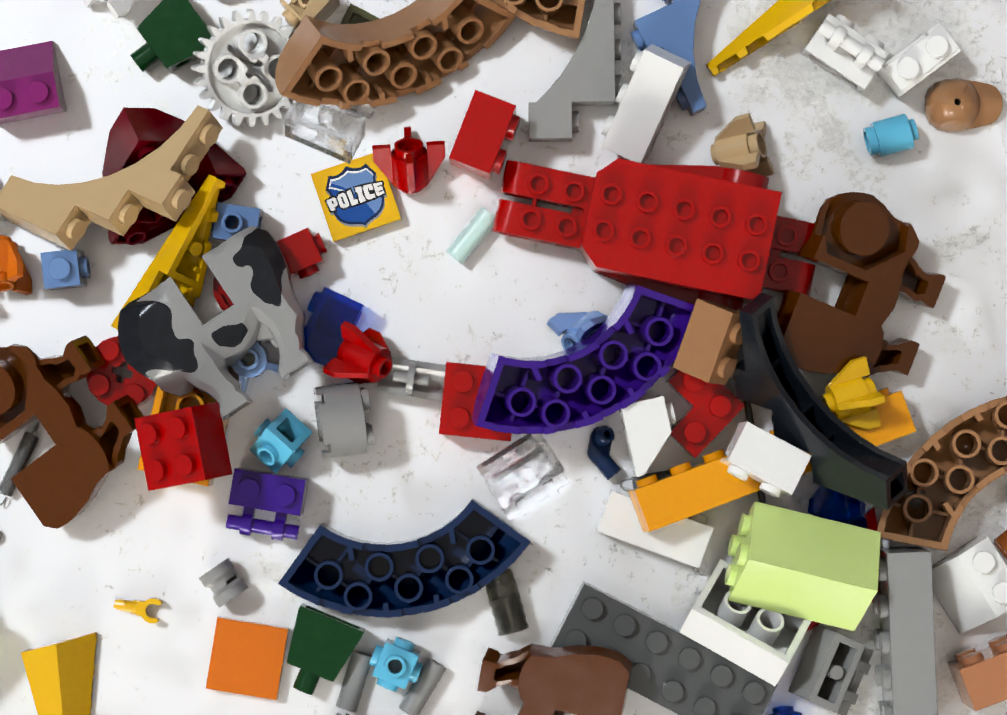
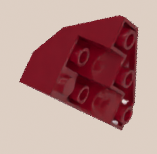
[102,107,247,245]

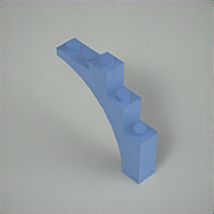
[630,0,707,116]

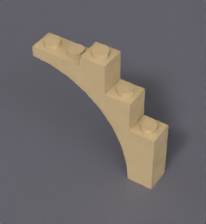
[0,105,223,251]

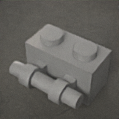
[788,625,874,715]

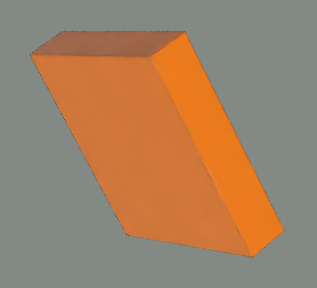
[206,616,289,700]

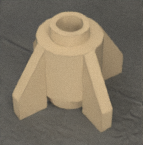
[710,113,774,176]

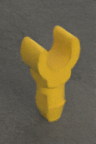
[113,597,163,623]

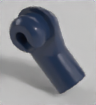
[587,425,621,480]

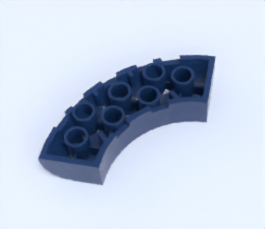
[278,498,531,618]

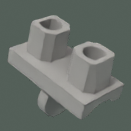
[377,357,446,401]

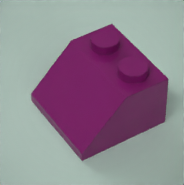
[0,41,67,124]

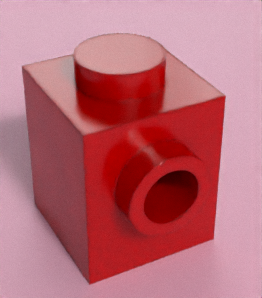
[276,228,327,280]

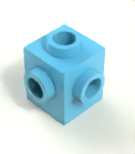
[249,409,313,474]
[369,636,423,692]

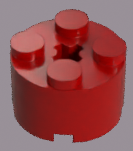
[86,336,158,407]

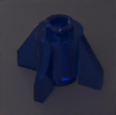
[808,486,867,529]

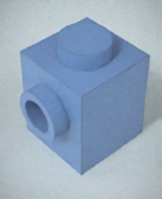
[211,202,264,241]
[40,249,91,291]

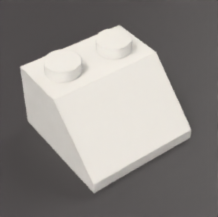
[619,396,676,477]
[932,535,1007,634]

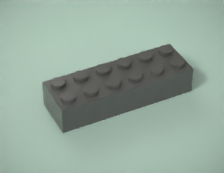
[550,581,778,715]

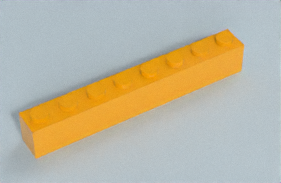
[628,387,916,532]

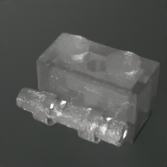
[284,100,376,164]
[476,434,570,521]

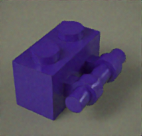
[226,467,309,541]

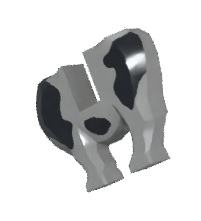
[118,226,314,421]

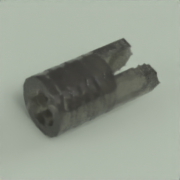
[485,569,529,636]

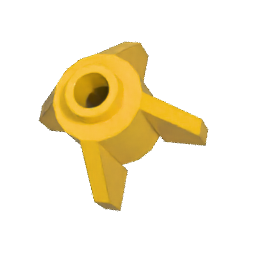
[821,356,886,430]

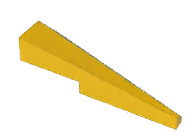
[706,0,831,77]
[111,174,226,330]
[21,632,98,715]

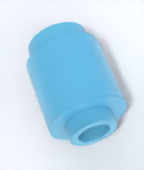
[863,114,919,157]

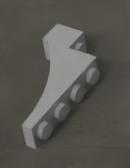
[528,0,622,142]

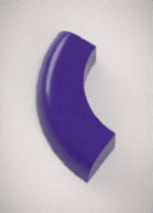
[473,283,695,434]

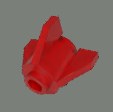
[372,127,445,194]
[323,321,392,384]

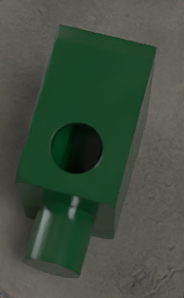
[130,0,211,72]
[287,603,365,695]

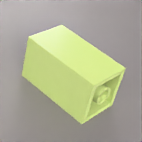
[725,501,881,631]

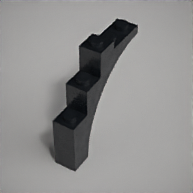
[733,292,908,510]

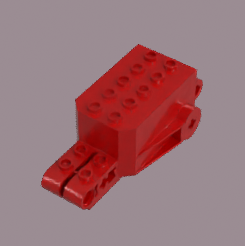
[492,158,816,310]

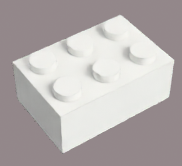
[680,559,811,686]

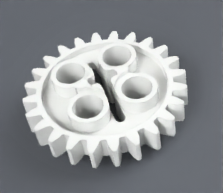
[191,9,293,127]

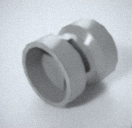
[199,558,249,608]

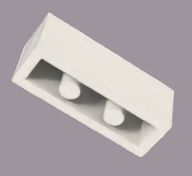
[601,44,691,163]
[596,486,714,568]

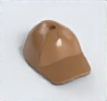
[924,78,1003,132]

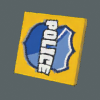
[311,153,402,242]

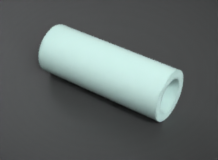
[446,207,495,264]

